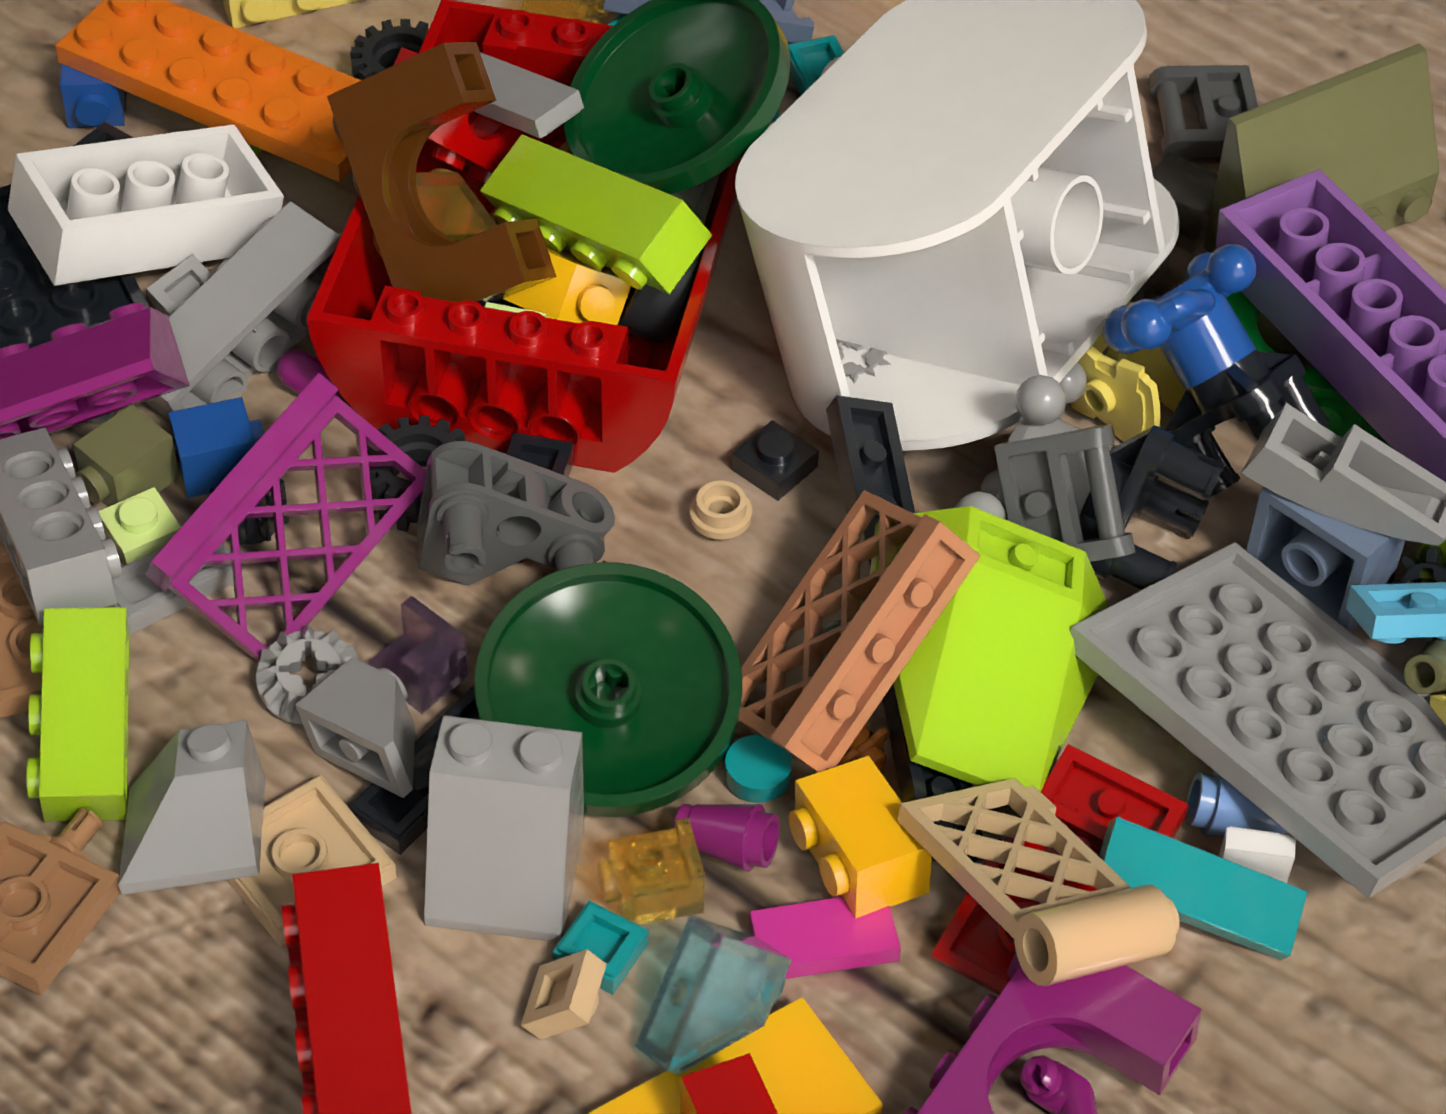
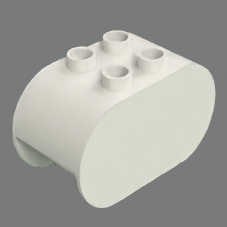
[735,0,1179,451]

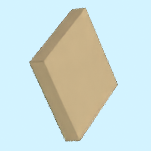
[227,774,397,947]

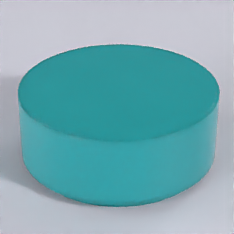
[725,735,792,803]

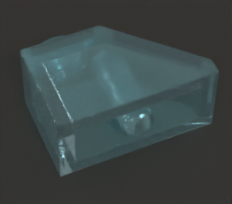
[635,914,792,1074]

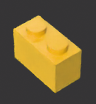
[789,756,932,919]

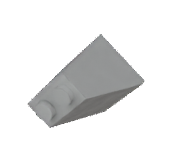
[424,715,585,942]

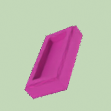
[749,897,901,983]

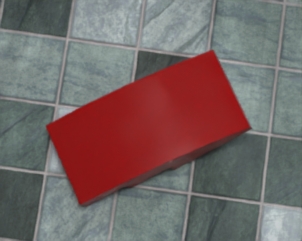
[931,744,1188,995]

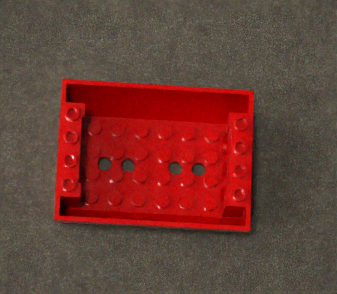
[306,0,743,473]

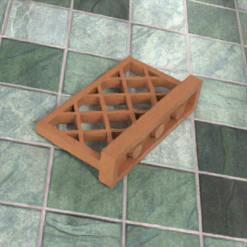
[738,490,981,773]

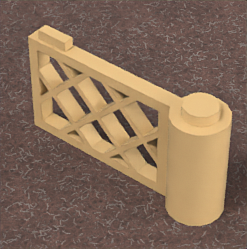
[897,778,1179,986]

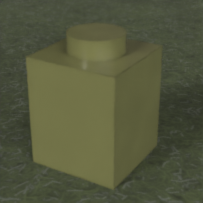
[73,404,180,507]

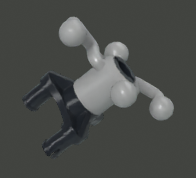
[956,362,1226,590]

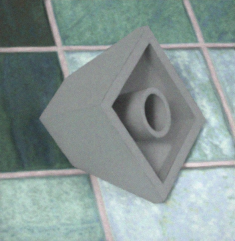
[118,720,266,895]

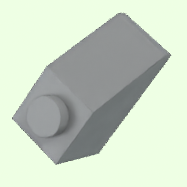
[295,657,415,798]

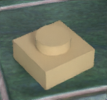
[521,949,607,1040]

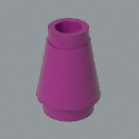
[673,803,780,872]

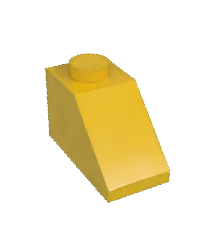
[503,247,631,325]

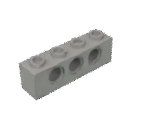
[0,427,122,626]

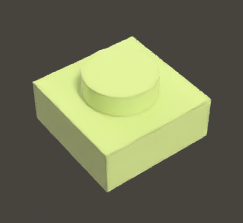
[98,487,181,565]

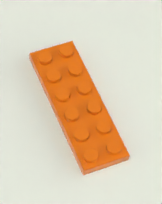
[55,0,361,182]

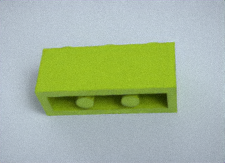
[27,607,130,822]

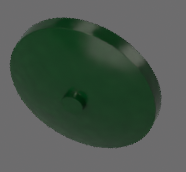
[564,0,790,194]
[475,562,742,817]

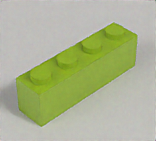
[480,134,712,294]

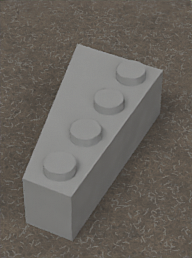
[144,201,341,422]

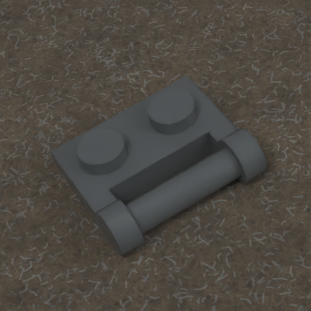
[1148,65,1258,166]
[994,424,1135,562]

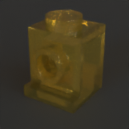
[597,818,705,925]

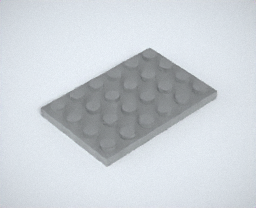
[1070,542,1446,899]

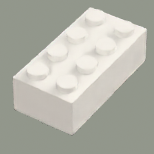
[8,124,284,286]

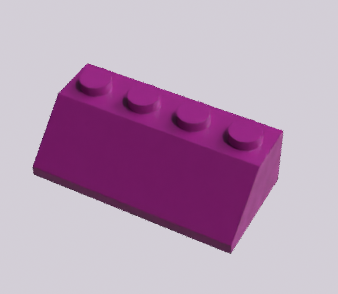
[0,303,190,439]

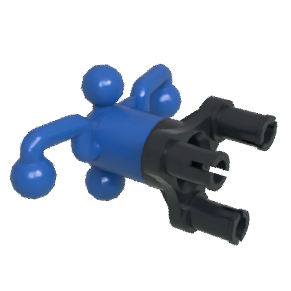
[1103,244,1331,498]

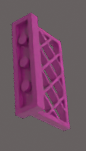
[146,373,426,663]

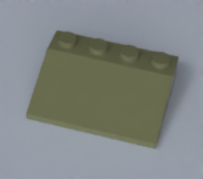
[1203,43,1439,253]

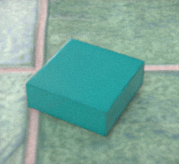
[552,901,649,995]

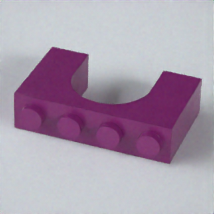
[904,954,1202,1114]

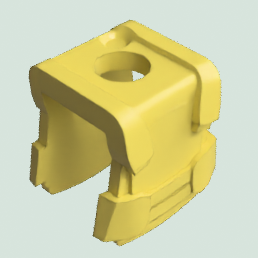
[1070,302,1186,442]

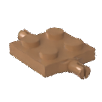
[0,808,121,995]

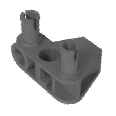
[417,441,615,586]

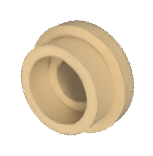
[690,480,752,540]

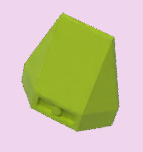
[870,506,1109,792]

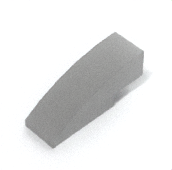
[1241,403,1446,546]

